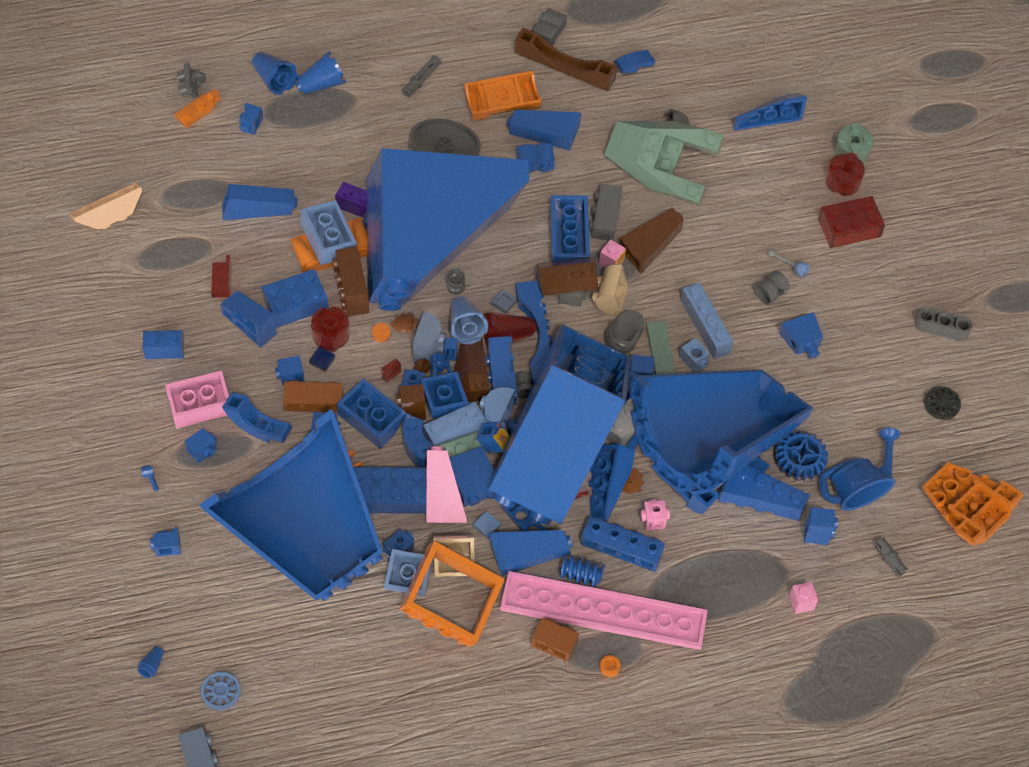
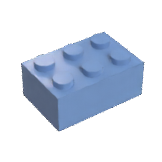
[300,200,357,265]

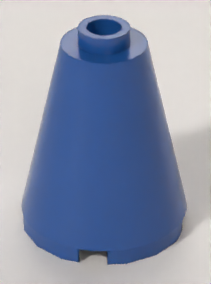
[295,51,346,94]
[252,52,298,95]

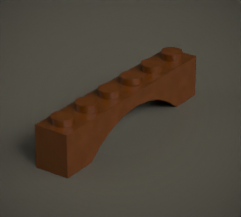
[514,28,617,91]

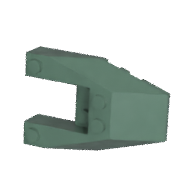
[604,121,724,207]

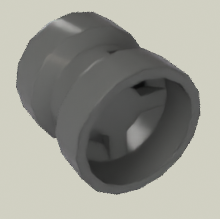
[447,269,465,295]
[515,372,533,398]

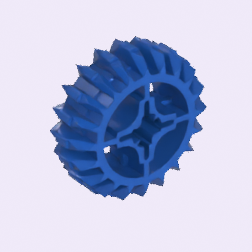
[775,430,828,482]

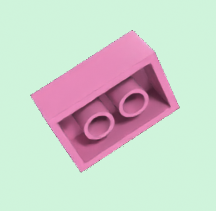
[165,370,229,429]

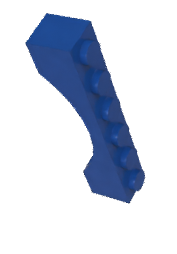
[516,281,552,385]

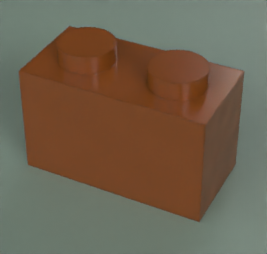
[531,618,579,662]

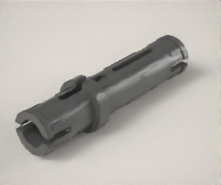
[402,55,442,97]

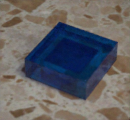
[309,347,335,372]

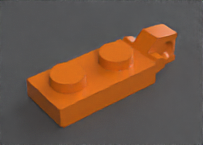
[174,89,221,128]

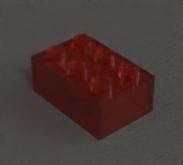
[818,196,885,248]

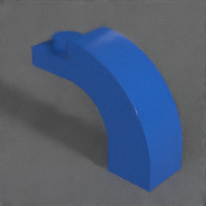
[222,392,292,443]

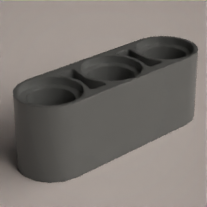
[915,308,972,341]

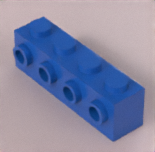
[581,516,665,572]

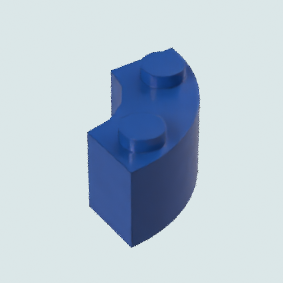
[403,414,433,468]

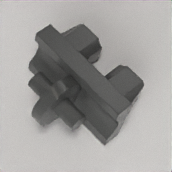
[177,62,206,98]

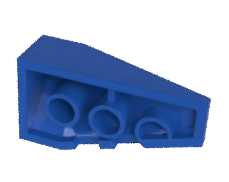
[733,93,807,131]
[589,444,635,521]

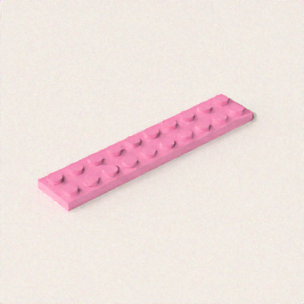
[500,571,708,650]

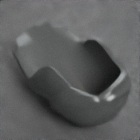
[606,310,645,354]

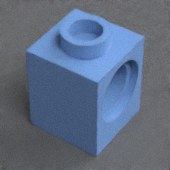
[679,338,710,372]

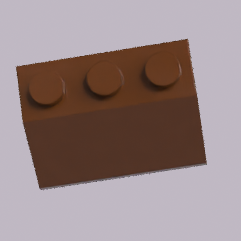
[539,257,599,296]

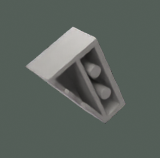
[606,398,635,446]

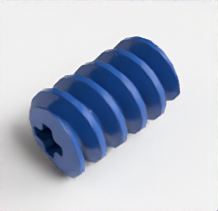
[561,553,605,588]

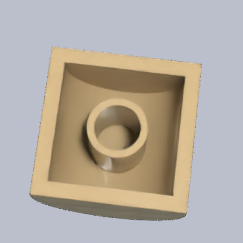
[593,265,628,316]
[433,535,475,577]

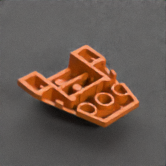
[922,462,1023,546]

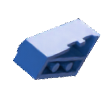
[220,291,277,348]
[485,336,517,405]

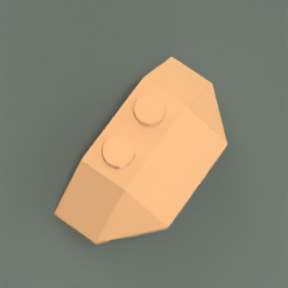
[69,182,142,230]

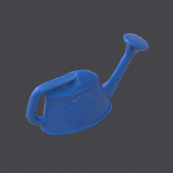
[819,427,900,511]

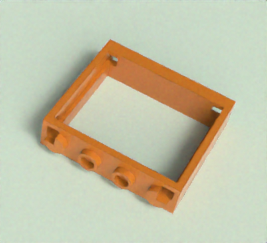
[399,541,505,647]

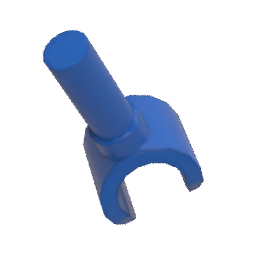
[141,465,159,492]

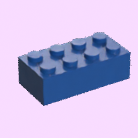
[550,195,590,261]
[354,467,427,514]

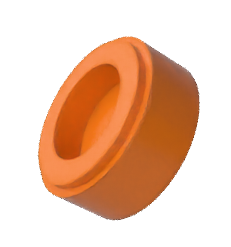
[372,323,391,342]
[600,655,621,677]

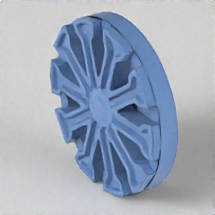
[201,672,241,711]

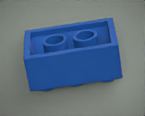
[337,379,406,449]

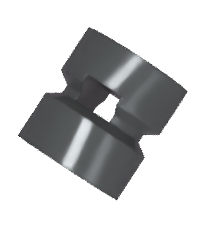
[754,270,790,305]

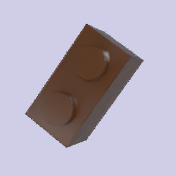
[397,384,427,421]

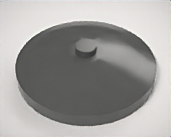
[409,118,481,156]

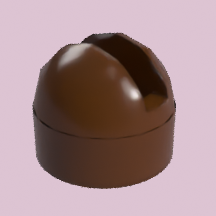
[414,359,430,374]

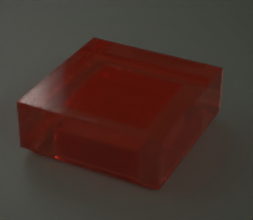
[382,359,401,383]

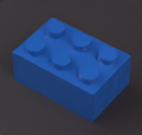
[261,269,329,328]

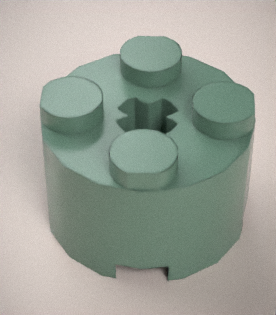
[835,123,874,166]

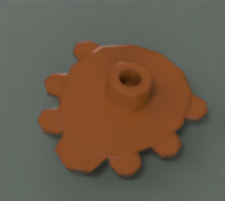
[390,313,418,332]
[622,468,645,494]

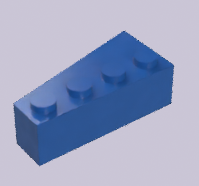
[719,465,810,521]

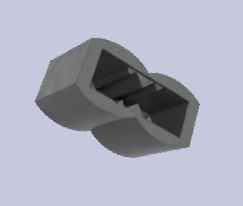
[532,8,567,46]

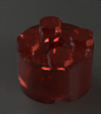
[825,153,865,196]
[311,306,350,352]

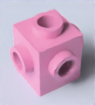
[640,499,670,530]

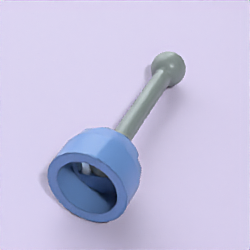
[768,249,810,278]

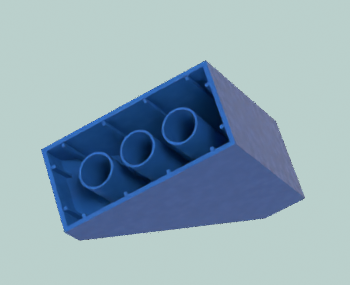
[367,148,529,311]
[489,324,630,525]

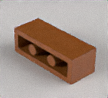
[283,380,344,413]

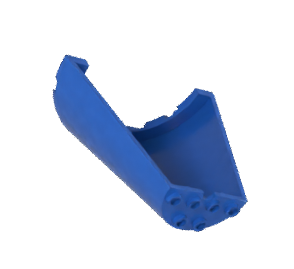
[630,370,813,495]
[199,409,383,601]

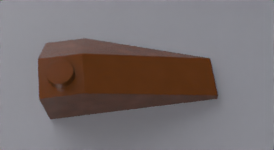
[453,337,490,402]

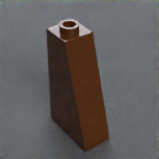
[619,207,684,274]

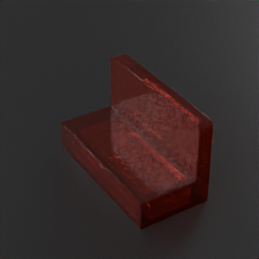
[211,255,232,298]

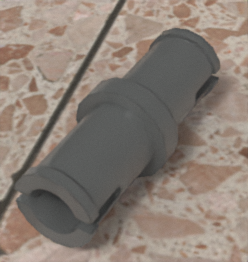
[874,537,909,577]

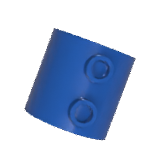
[420,372,469,419]

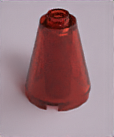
[483,312,537,348]

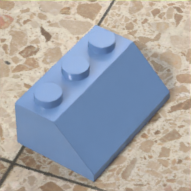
[423,402,486,451]

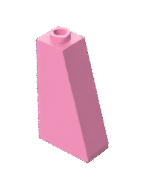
[426,447,467,523]

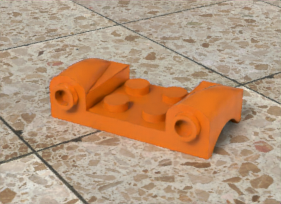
[464,71,542,121]
[290,217,368,273]

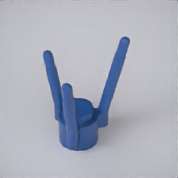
[430,353,453,380]

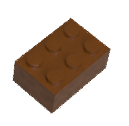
[332,246,369,317]

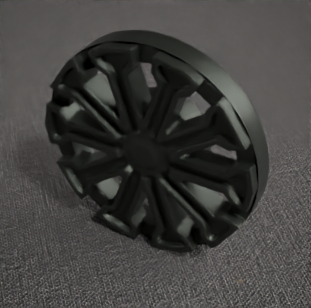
[924,386,961,420]

